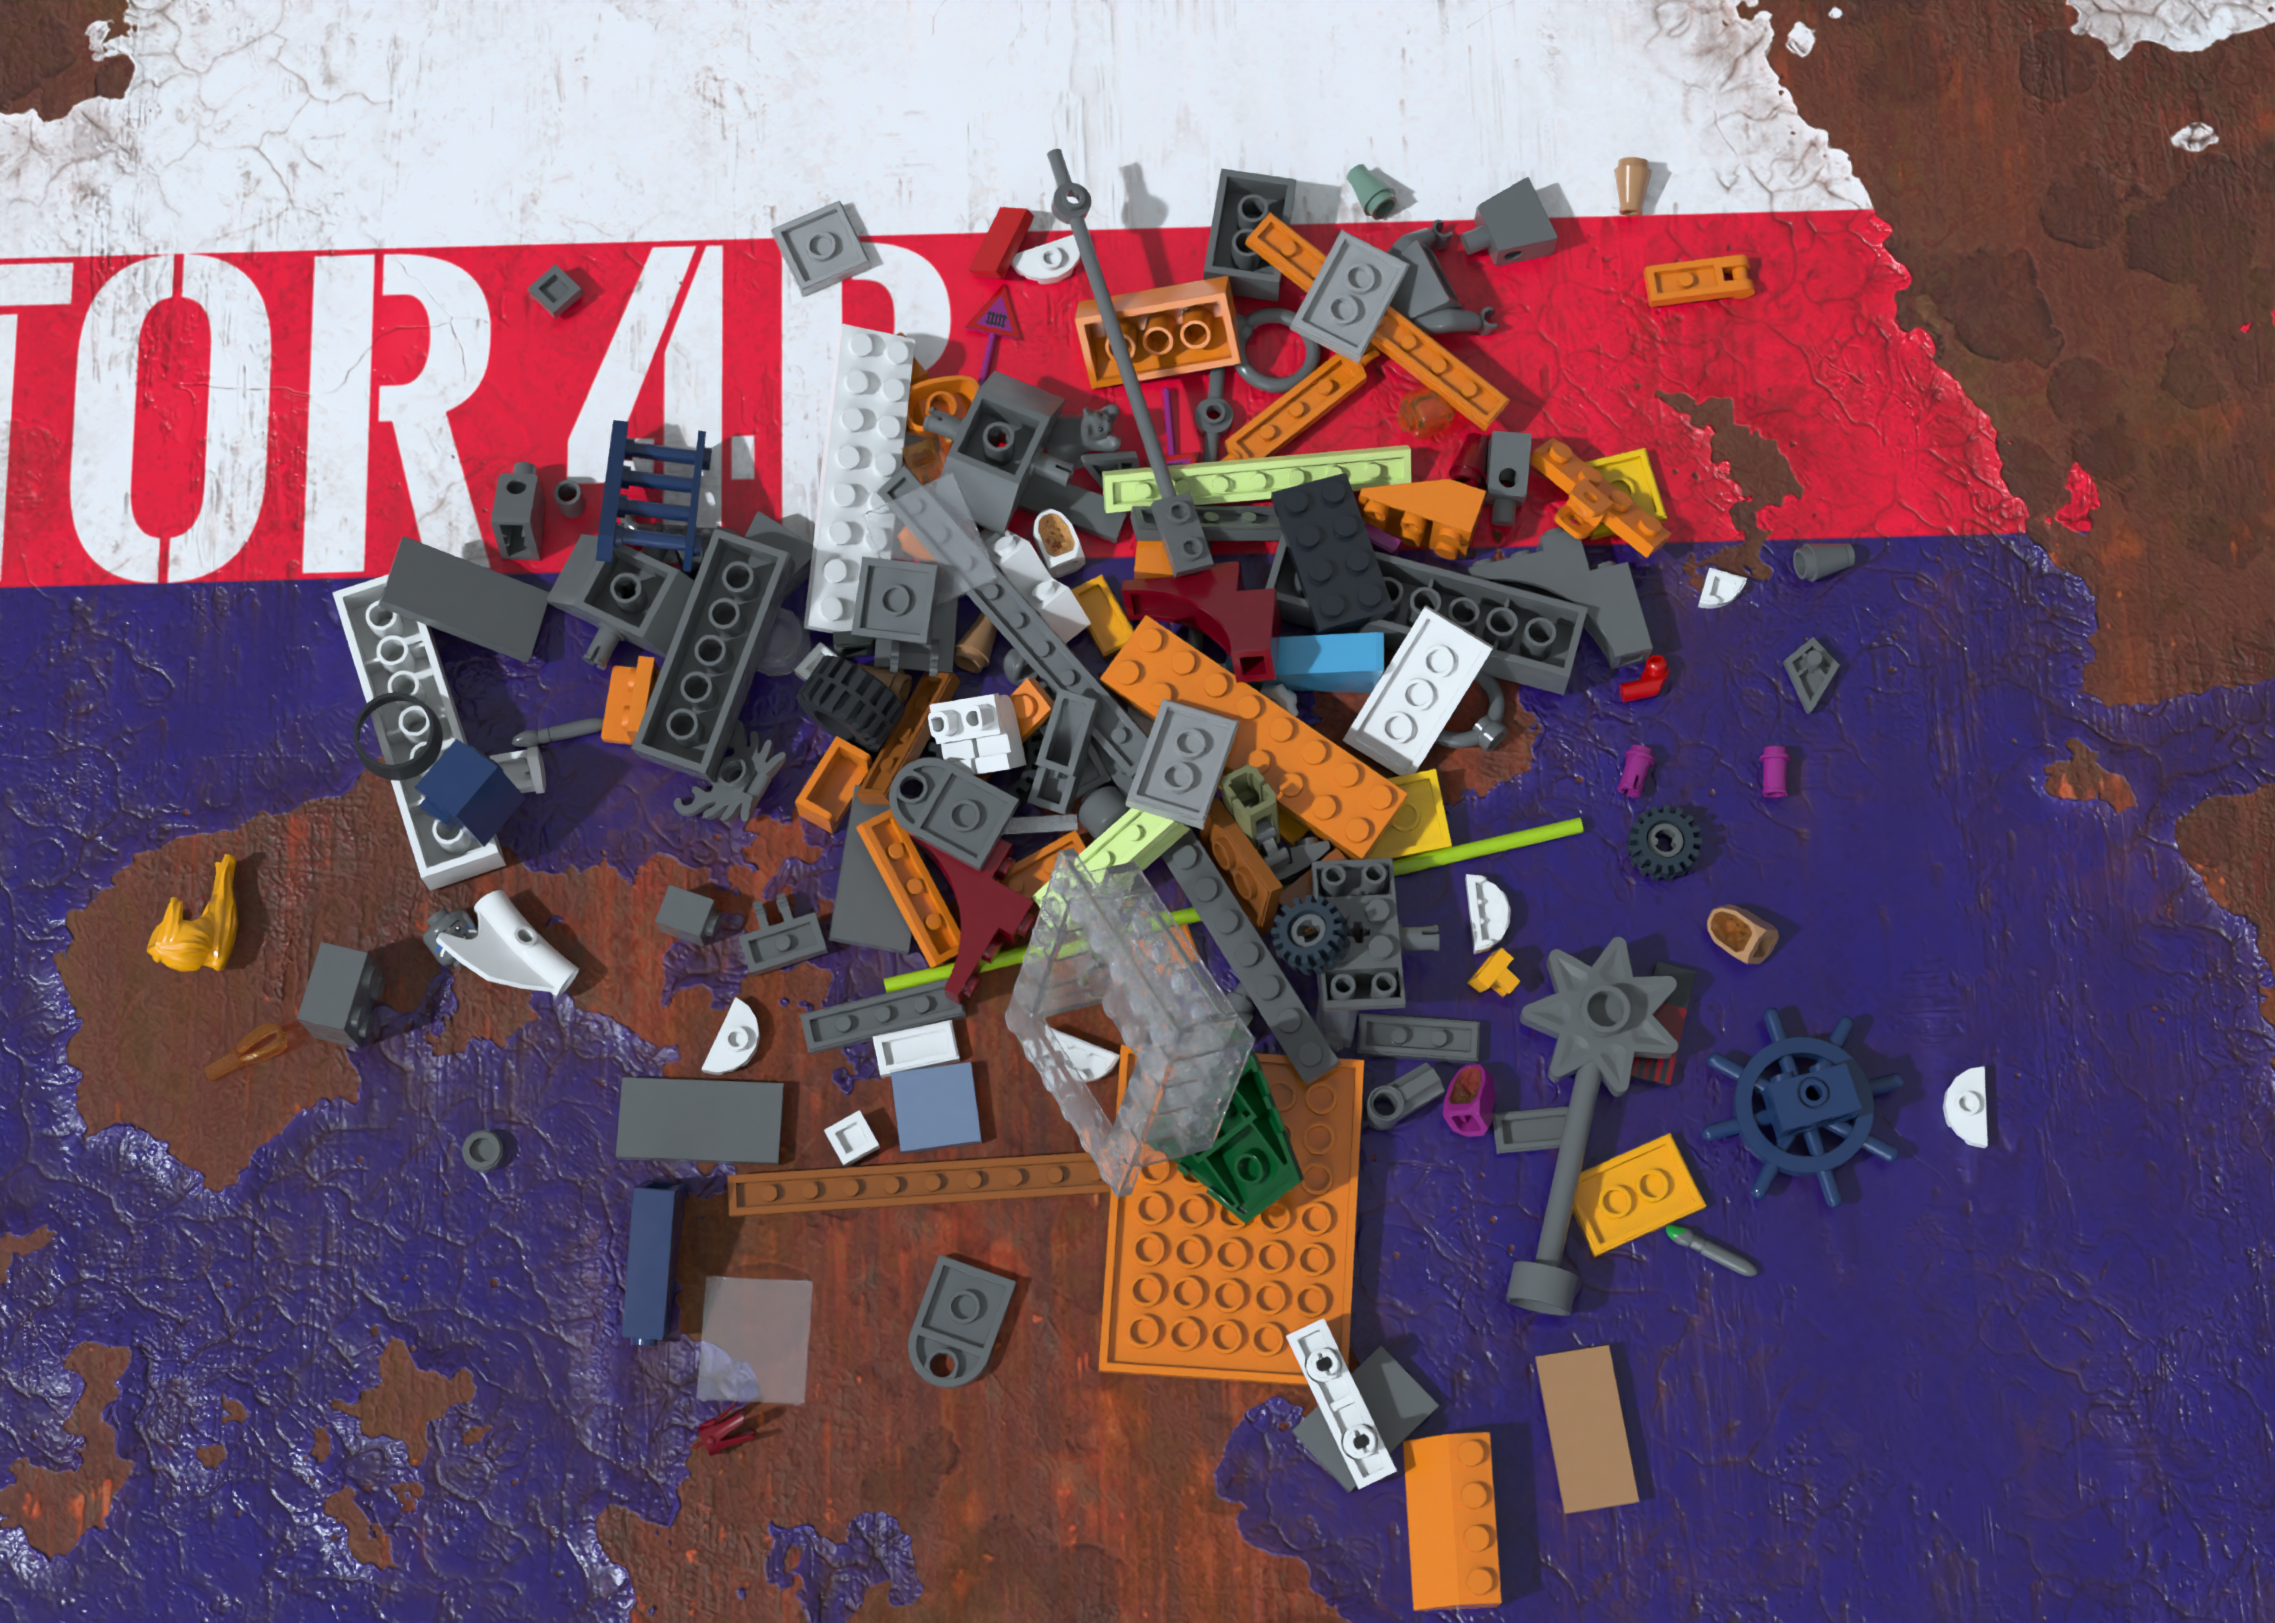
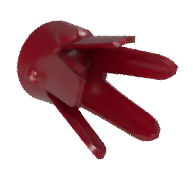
[693,1400,756,1457]

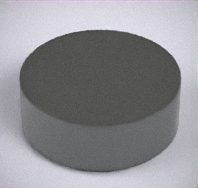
[462,1130,505,1173]

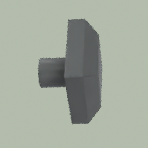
[1080,451,1139,489]
[1783,637,1840,714]

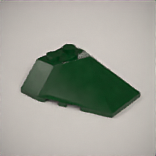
[1123,1023,1304,1224]

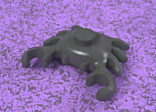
[674,720,787,823]

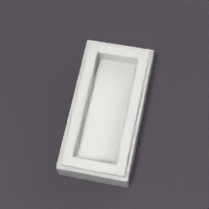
[873,1020,960,1078]

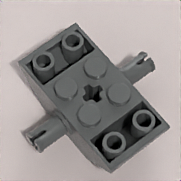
[923,371,1076,535]
[546,522,695,670]
[1276,858,1439,1011]

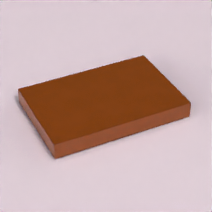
[1198,797,1283,936]

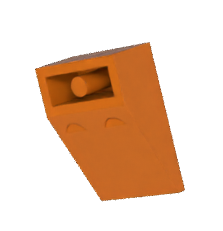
[1358,479,1486,560]

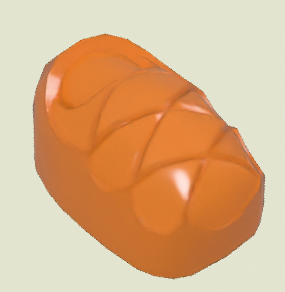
[906,375,979,438]

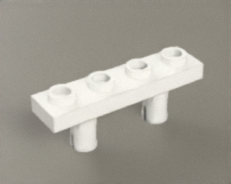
[1286,1318,1397,1489]

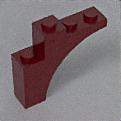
[1122,561,1281,683]
[909,834,1037,1005]

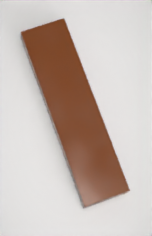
[856,672,961,806]

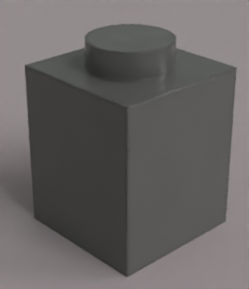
[655,885,721,946]

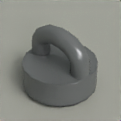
[1003,648,1040,686]

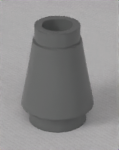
[1793,543,1855,582]

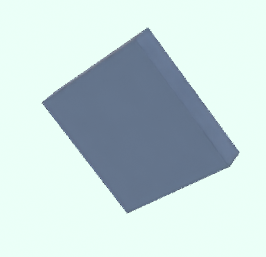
[891,1062,982,1154]

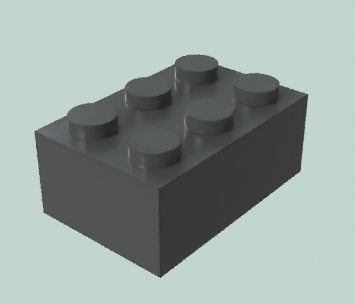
[1203,168,1296,302]

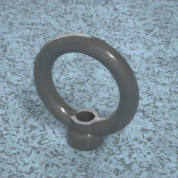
[1234,307,1321,393]
[1435,672,1508,752]

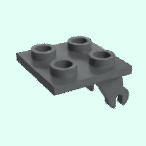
[874,593,958,677]

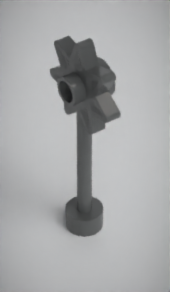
[1506,937,1678,1316]

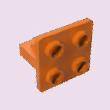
[601,656,660,745]

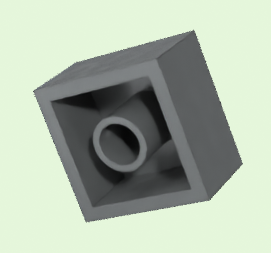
[297,942,386,1048]

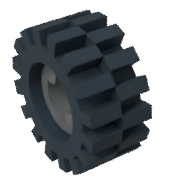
[1627,805,1702,882]
[1271,895,1351,975]

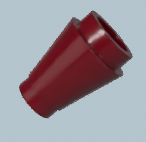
[1449,433,1489,489]

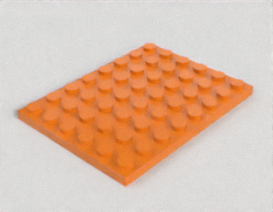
[1098,1045,1364,1386]

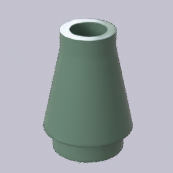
[1346,164,1398,220]

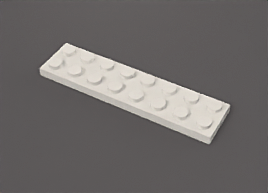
[804,324,915,641]

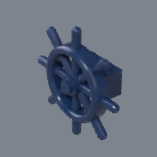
[1702,1008,1903,1208]

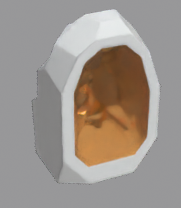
[1033,508,1085,578]

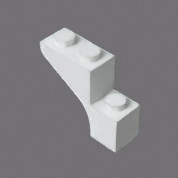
[975,528,1091,643]

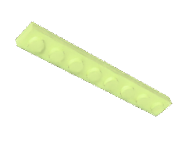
[1102,445,1412,513]

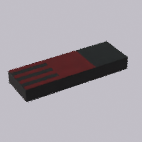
[1630,961,1696,1088]

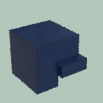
[414,739,526,847]

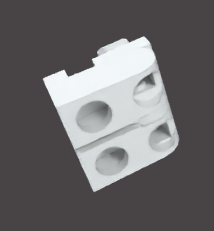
[928,693,1026,775]

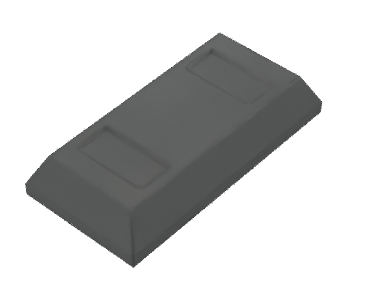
[1492,1106,1569,1154]

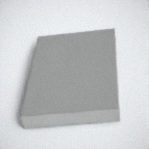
[1290,230,1410,364]
[1126,699,1239,829]

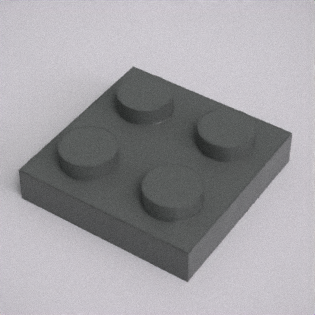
[851,557,942,645]

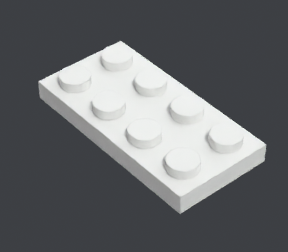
[1342,606,1493,776]

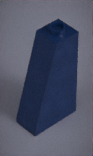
[622,1180,687,1346]

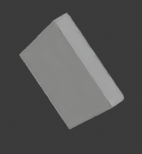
[771,200,871,298]

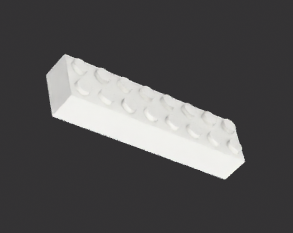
[333,574,506,891]

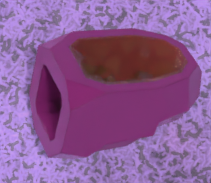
[1443,1064,1496,1137]

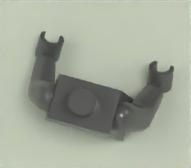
[1387,219,1499,336]

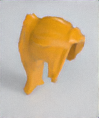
[147,853,239,972]

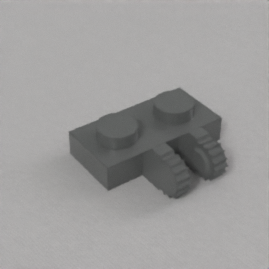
[738,893,828,977]

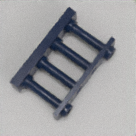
[596,420,712,572]

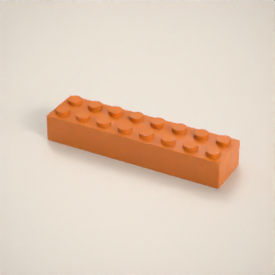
[1100,615,1408,860]

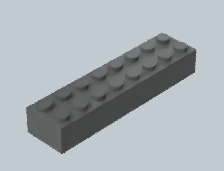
[1265,533,1588,695]

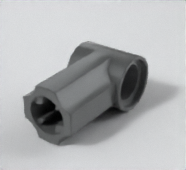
[1364,1062,1445,1131]

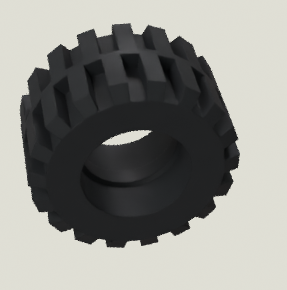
[796,655,905,753]

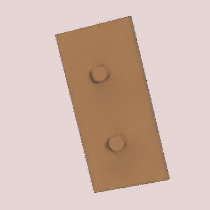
[1535,1345,1639,1515]

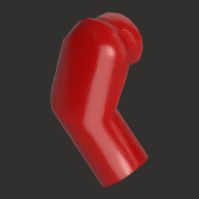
[1619,655,1670,703]

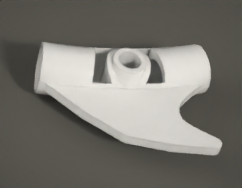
[436,890,579,997]

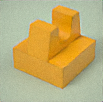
[1467,948,1520,997]

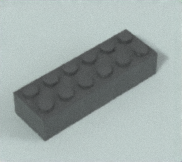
[631,528,796,783]

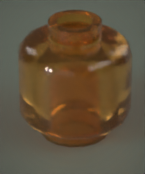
[1397,385,1456,440]

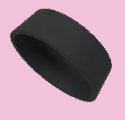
[354,692,443,781]

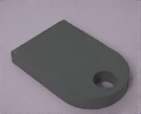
[889,758,1020,872]
[908,1255,1017,1389]

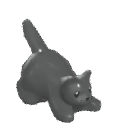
[1045,404,1121,470]

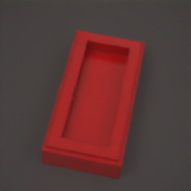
[969,207,1035,279]

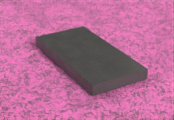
[378,536,550,663]
[828,785,925,955]
[616,1077,785,1166]

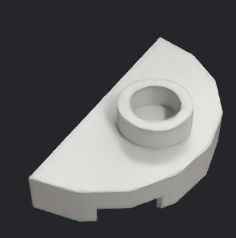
[1011,235,1080,284]
[1465,874,1511,955]
[702,997,760,1075]
[1042,1026,1120,1083]
[1943,1066,1988,1149]

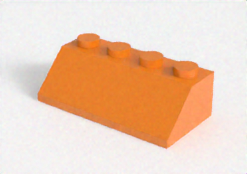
[1075,276,1241,389]
[1403,1432,1502,1611]

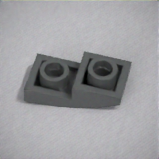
[1274,837,1330,885]

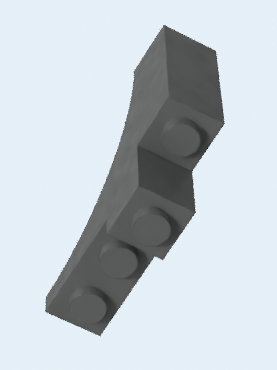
[1467,527,1653,670]

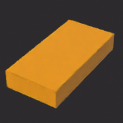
[1071,574,1134,661]

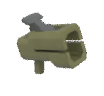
[1221,764,1290,873]

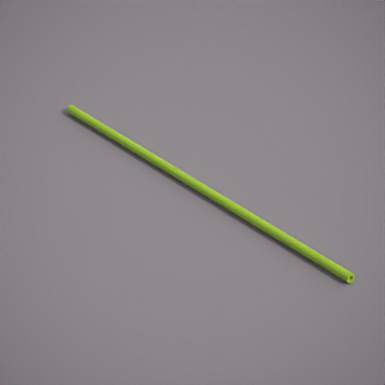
[883,817,1583,993]

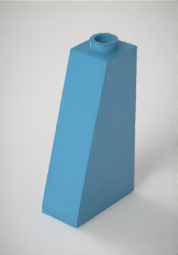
[1226,632,1384,693]

